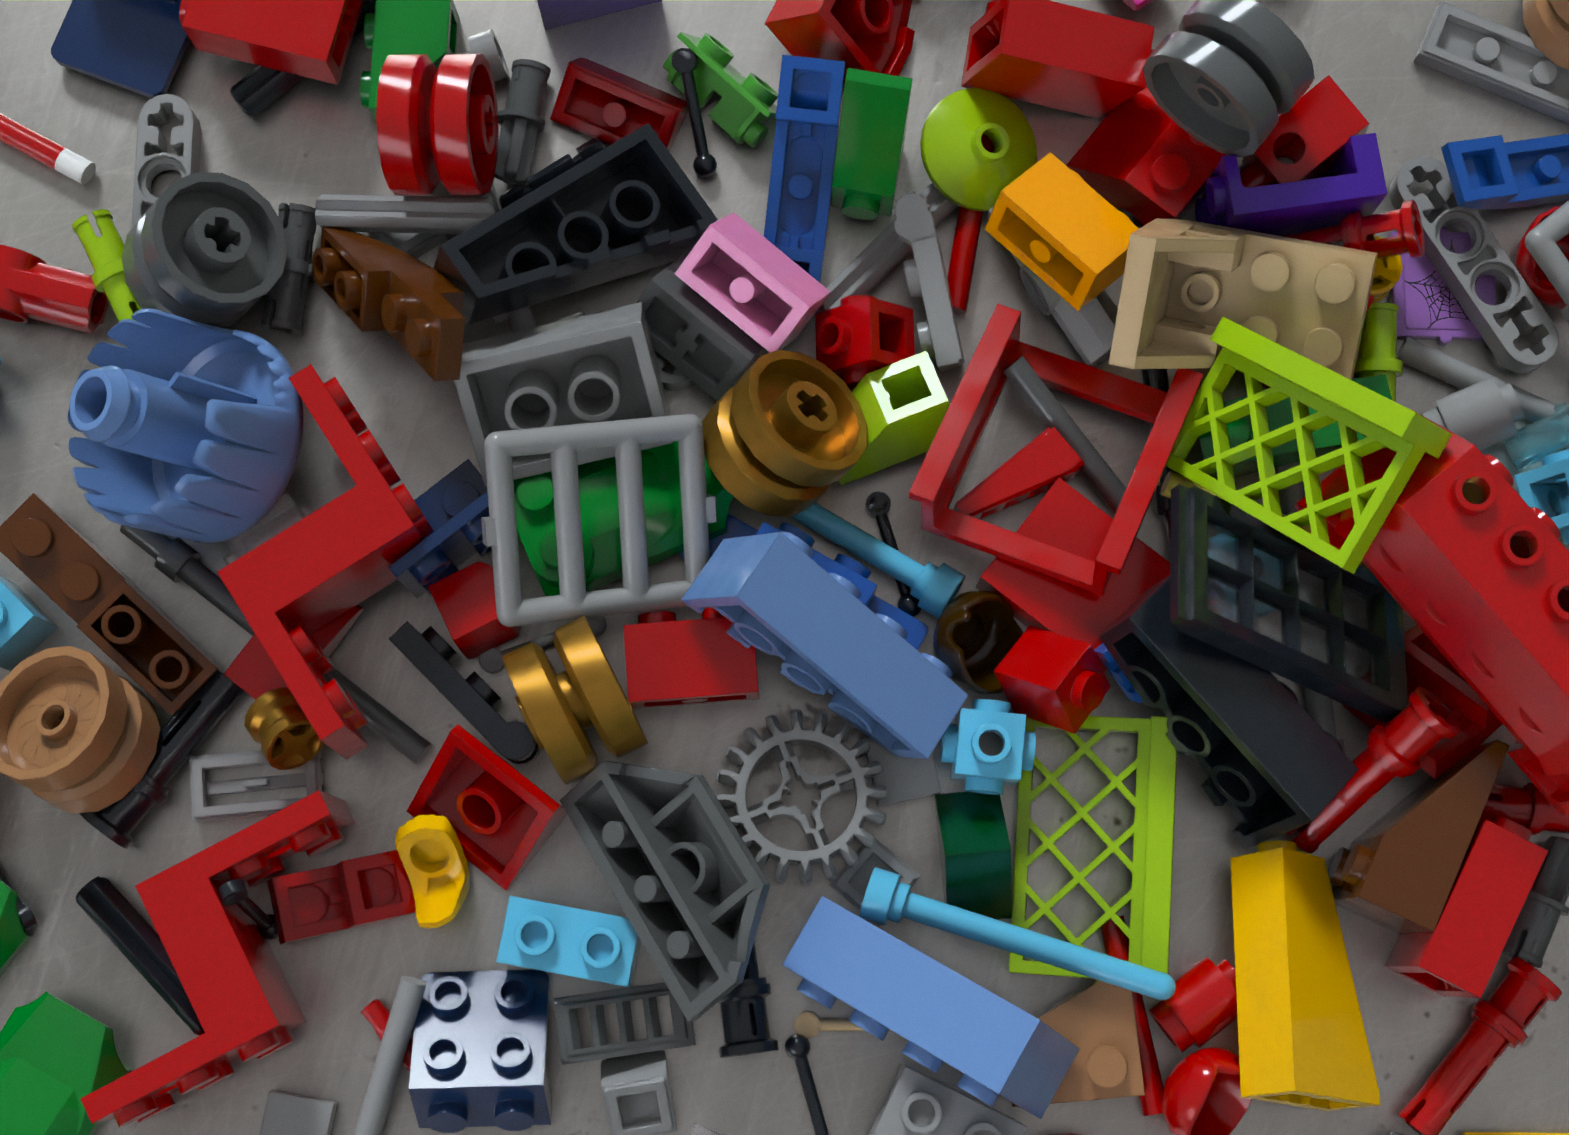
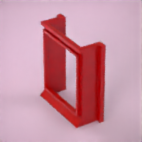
[909,303,1203,596]

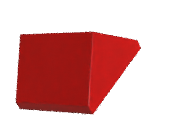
[406,724,568,891]

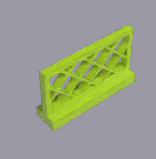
[1166,317,1452,574]
[1009,716,1177,978]

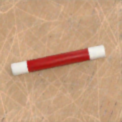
[0,113,96,185]

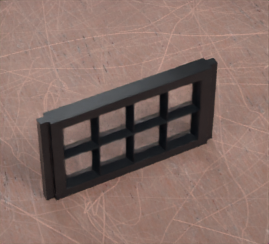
[1170,484,1408,723]

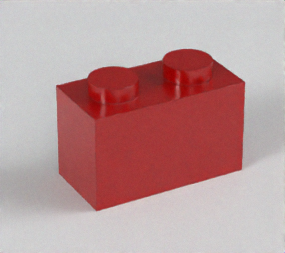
[623,607,760,710]

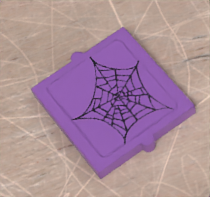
[1388,226,1497,346]

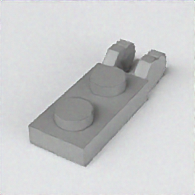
[892,191,965,371]

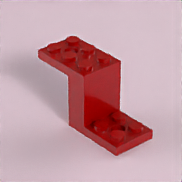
[217,364,434,760]
[80,790,356,1127]

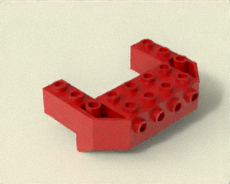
[1294,409,1569,816]

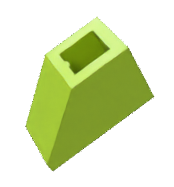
[839,351,949,486]

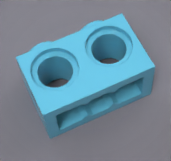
[496,896,641,987]

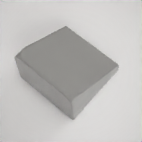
[601,1050,677,1135]

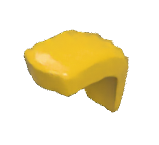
[395,814,470,929]

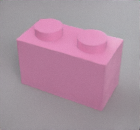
[675,212,831,353]

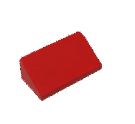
[550,57,688,152]

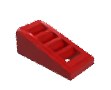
[953,427,1085,520]

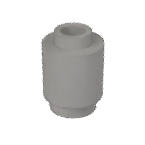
[1422,376,1525,450]

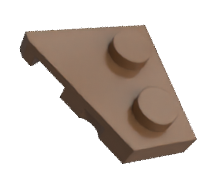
[1011,980,1145,1107]

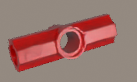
[0,245,109,334]

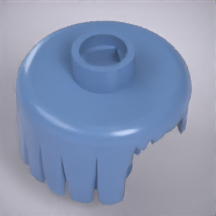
[68,308,303,543]

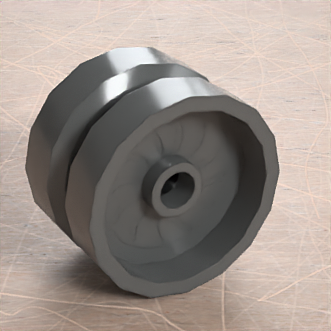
[1143,0,1315,158]
[121,172,288,329]

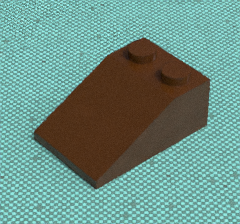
[1328,740,1510,934]

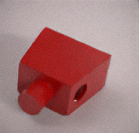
[1240,75,1370,188]

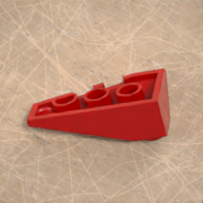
[764,0,915,84]

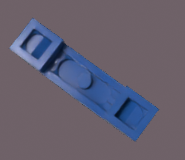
[764,55,845,314]
[1441,134,1569,209]

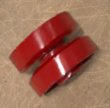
[376,54,499,196]

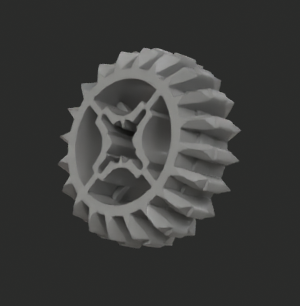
[716,709,889,886]

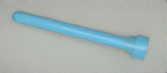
[791,503,966,619]
[860,867,1176,1000]

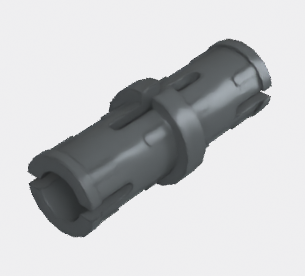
[261,203,317,334]

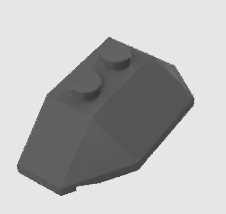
[559,761,770,1022]

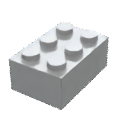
[454,302,673,487]

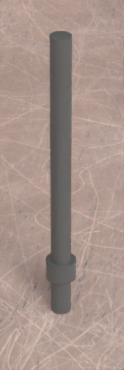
[120,525,432,764]

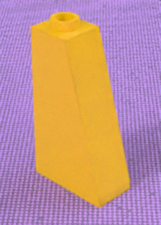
[1230,840,1380,1111]

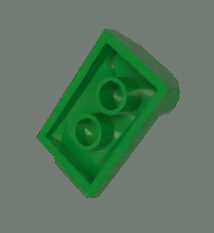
[513,420,733,596]
[0,991,132,1135]

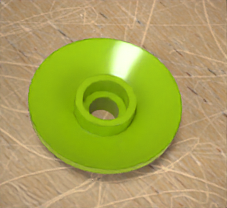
[920,88,1037,211]

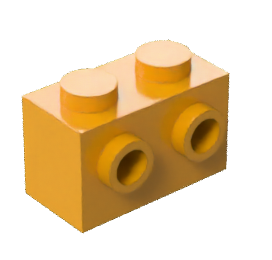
[985,152,1139,311]

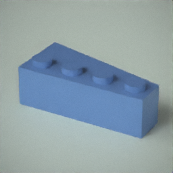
[681,531,968,759]
[782,896,1080,1119]

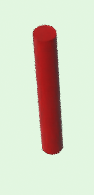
[1100,915,1164,1116]

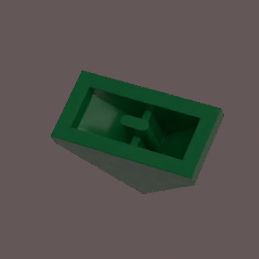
[934,791,1012,920]

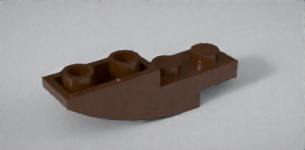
[312,226,465,382]
[0,493,219,716]

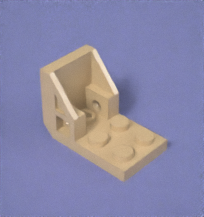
[1109,218,1378,380]

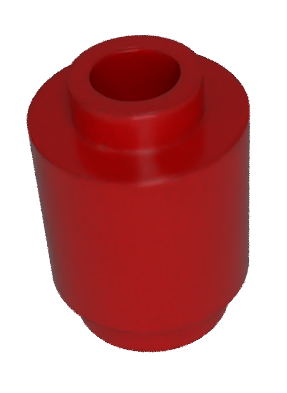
[1148,957,1237,1053]

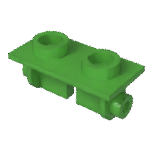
[663,32,778,148]

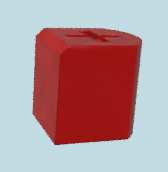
[428,561,521,659]

